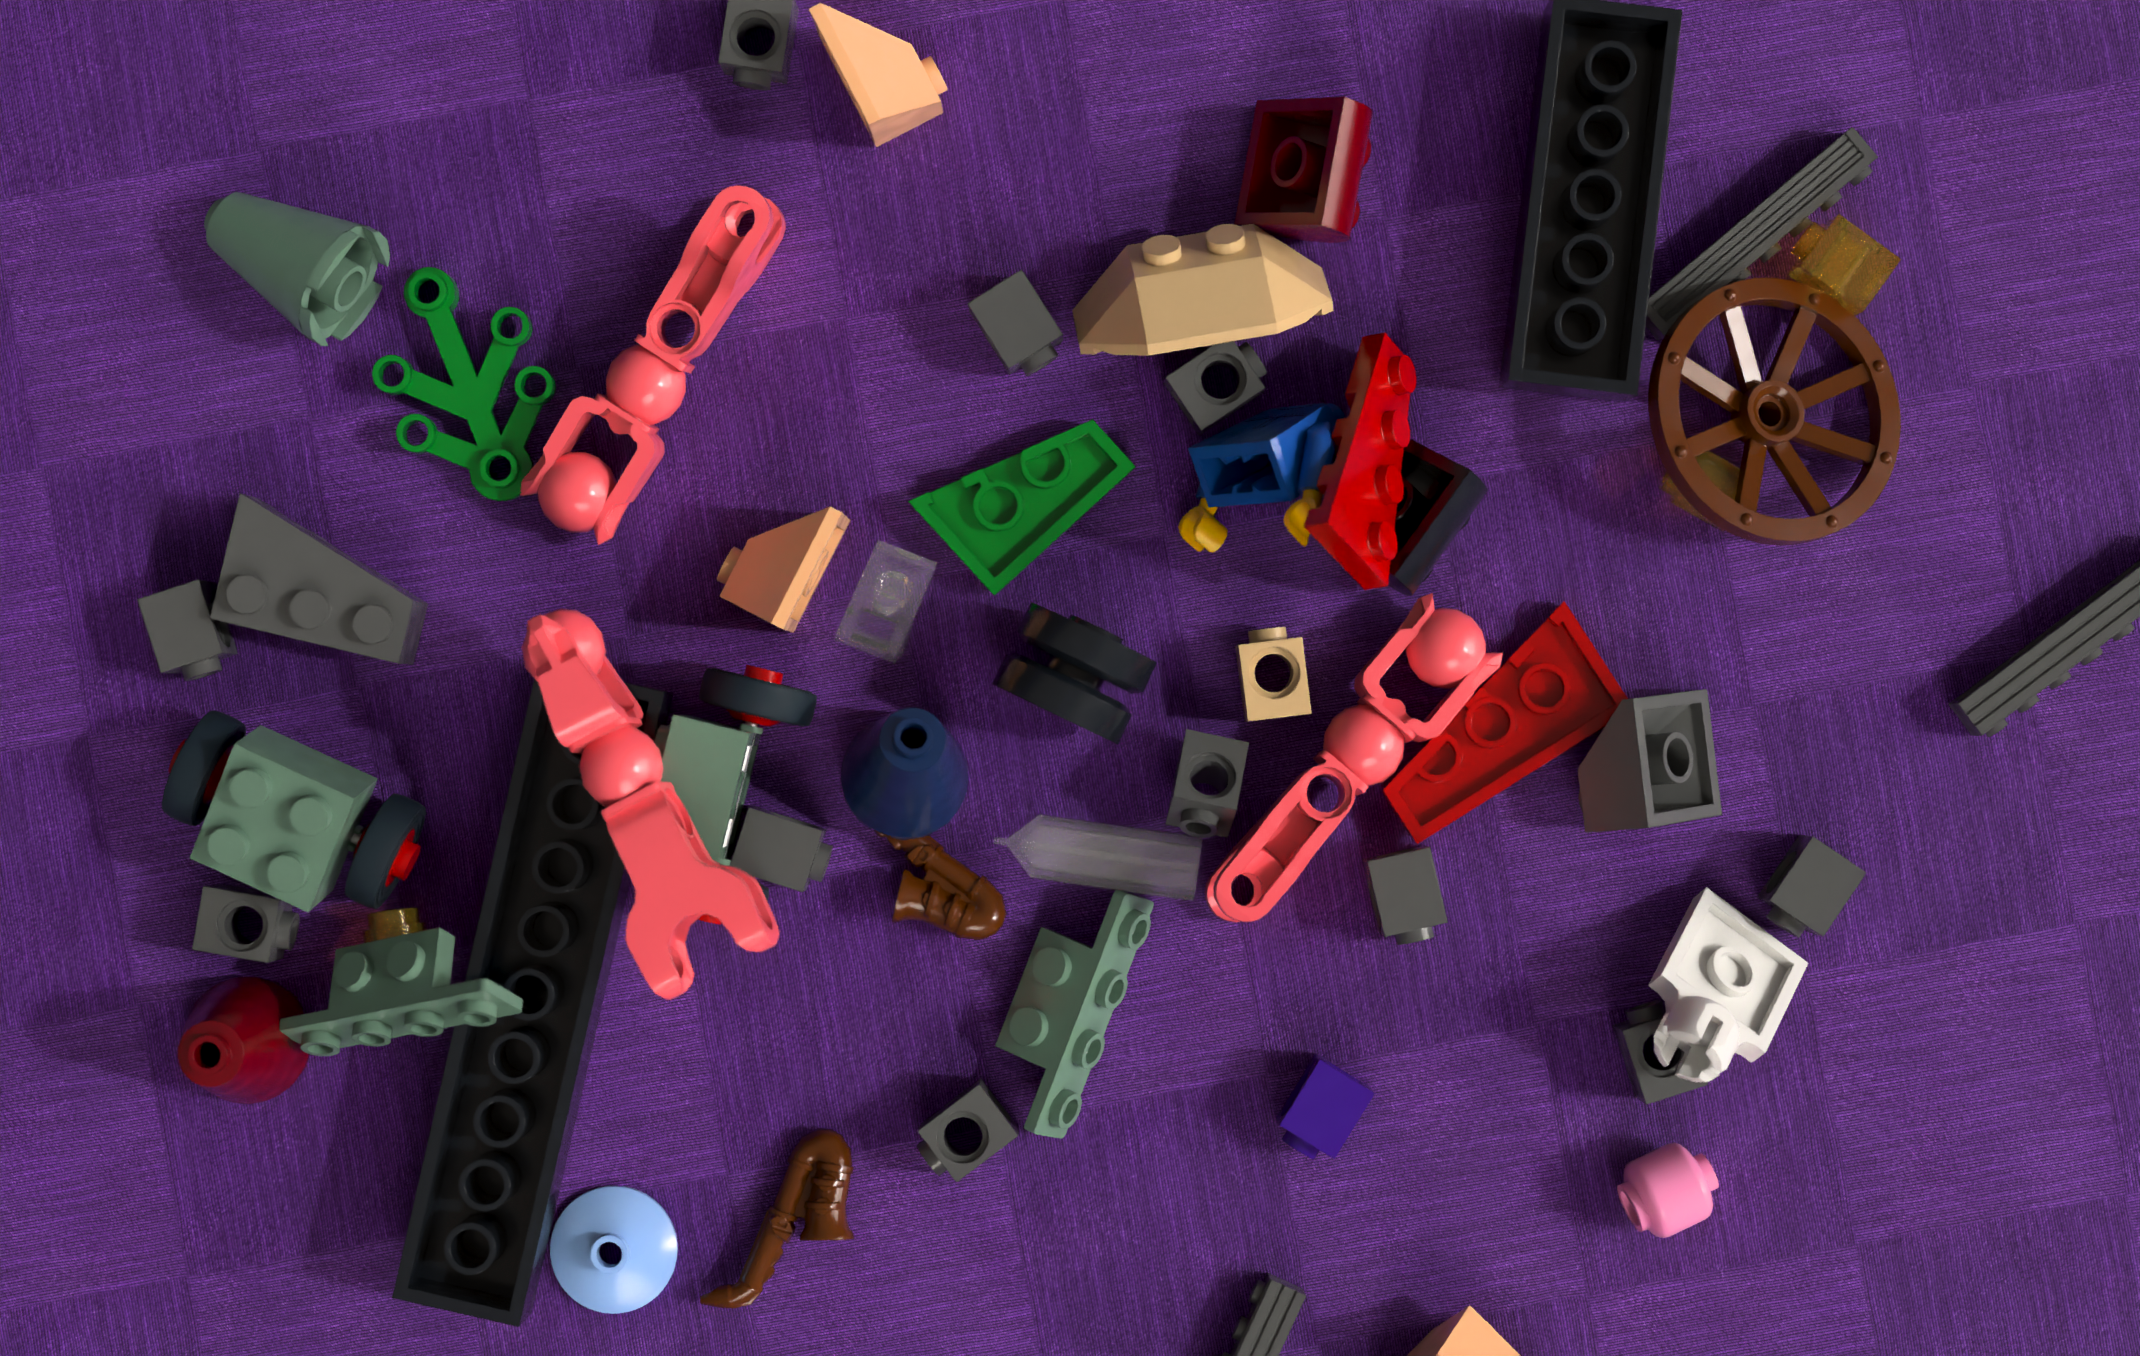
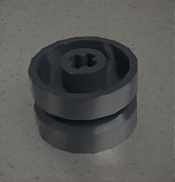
[992,602,1157,744]

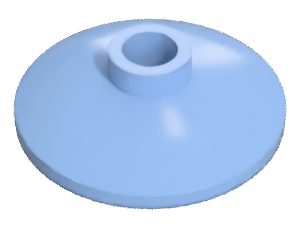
[550,1185,678,1314]

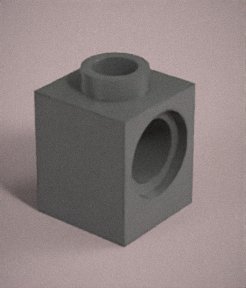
[718,0,799,90]
[967,269,1063,376]
[1164,341,1267,436]
[137,579,238,681]
[1165,729,1249,838]
[730,806,833,892]
[1757,834,1866,938]
[1362,845,1448,945]
[192,883,299,963]
[1612,1000,1708,1105]
[916,1078,1019,1183]

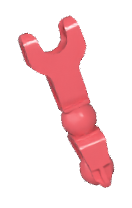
[520,185,786,545]
[1205,593,1503,922]
[522,609,779,1000]

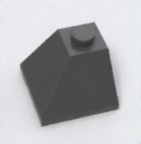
[1578,689,1722,833]

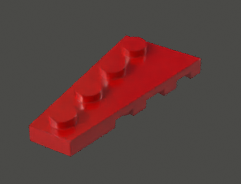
[1304,332,1417,590]
[1382,601,1628,845]

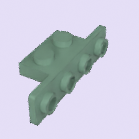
[995,890,1154,1139]
[279,927,523,1056]

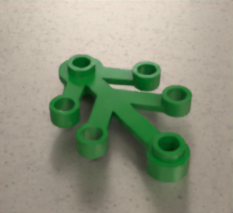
[372,267,556,501]

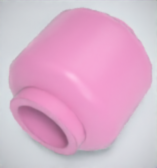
[1617,1143,1719,1238]

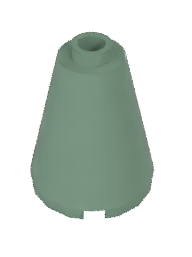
[204,192,390,346]

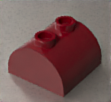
[1234,97,1373,243]

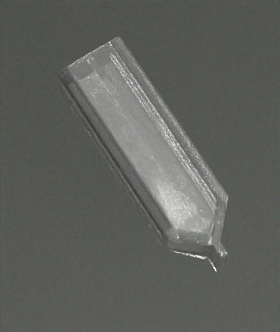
[994,814,1202,901]

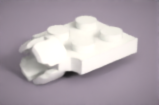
[1648,887,1808,1082]

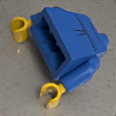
[1178,403,1346,553]

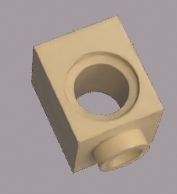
[1235,627,1312,722]

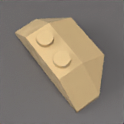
[1072,224,1333,356]

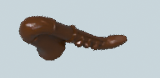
[874,830,1007,940]
[700,1128,854,1309]

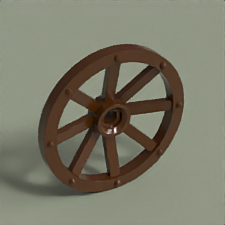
[1648,278,1901,546]

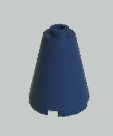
[841,708,969,840]

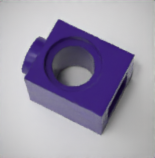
[1276,1053,1375,1160]

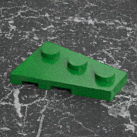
[908,419,1136,596]

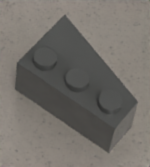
[210,493,428,665]

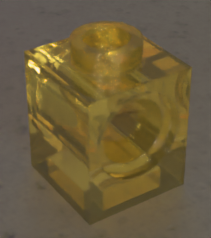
[1788,214,1901,316]

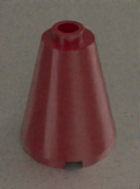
[178,976,310,1104]

